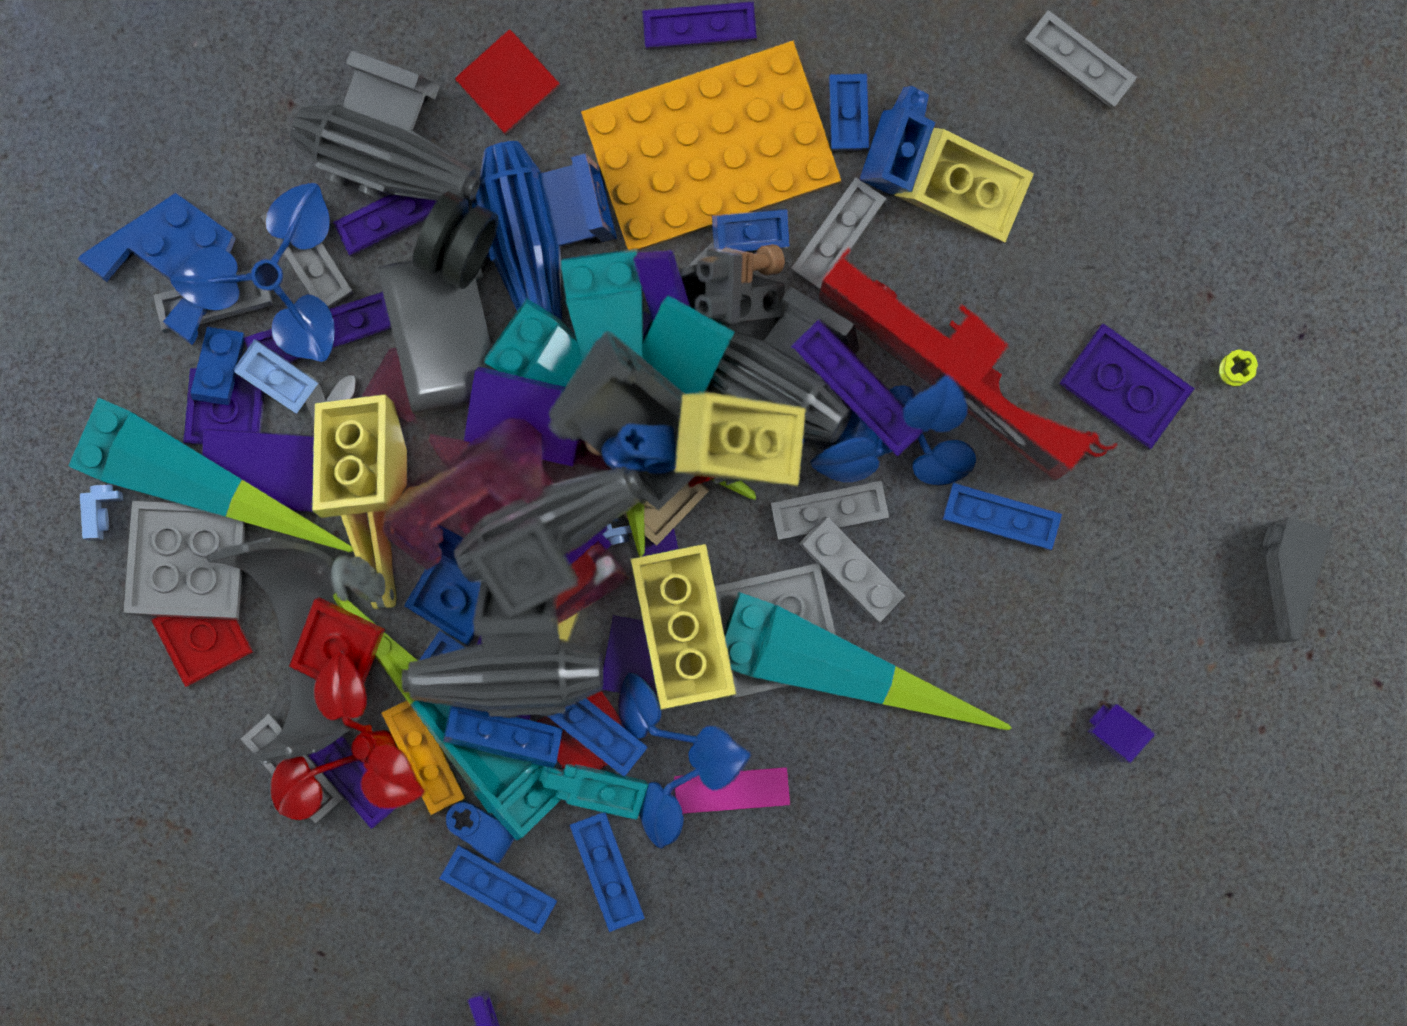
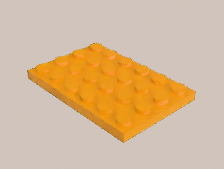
[581,41,841,251]

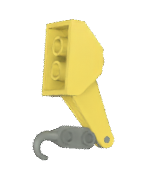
[312,394,407,609]

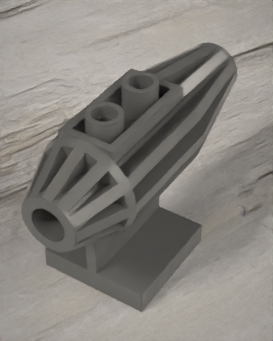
[290,50,480,201]
[710,287,860,443]
[455,466,644,618]
[402,582,604,718]

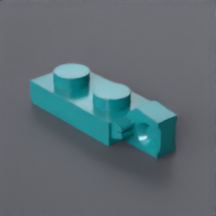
[539,764,649,820]

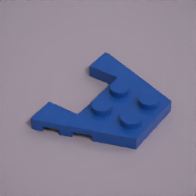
[78,193,236,345]

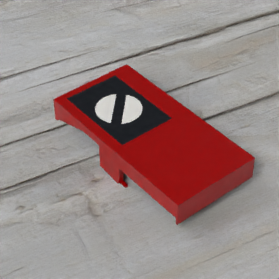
[818,248,1118,481]

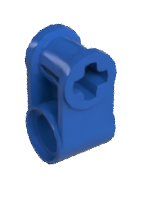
[602,423,677,474]
[446,801,515,864]

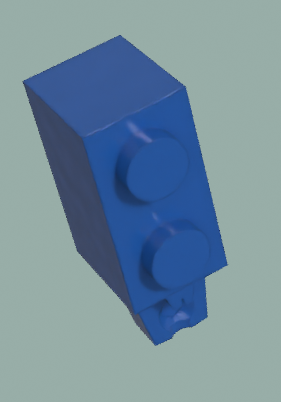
[859,86,936,194]

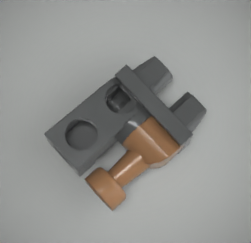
[695,244,785,324]

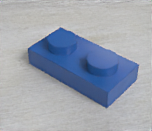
[829,74,869,151]
[712,209,790,251]
[190,327,245,405]

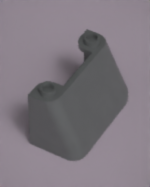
[378,260,497,419]
[549,331,695,511]

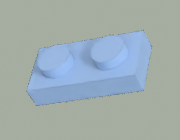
[233,339,318,414]

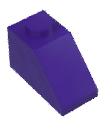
[1087,704,1156,763]

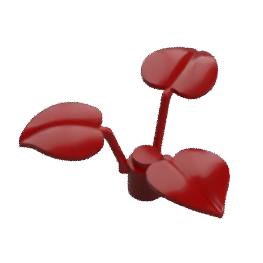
[271,652,426,820]

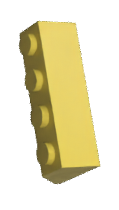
[631,544,736,709]

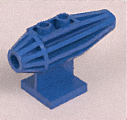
[472,141,617,321]

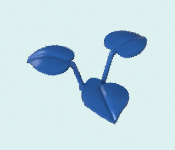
[170,183,335,362]
[810,374,976,485]
[618,672,751,849]

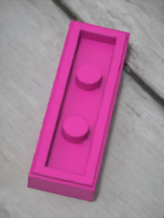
[674,767,790,814]

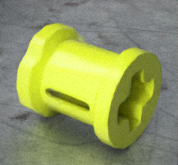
[1219,349,1258,386]

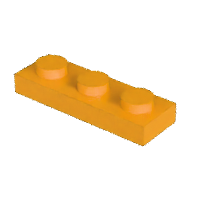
[382,700,466,815]

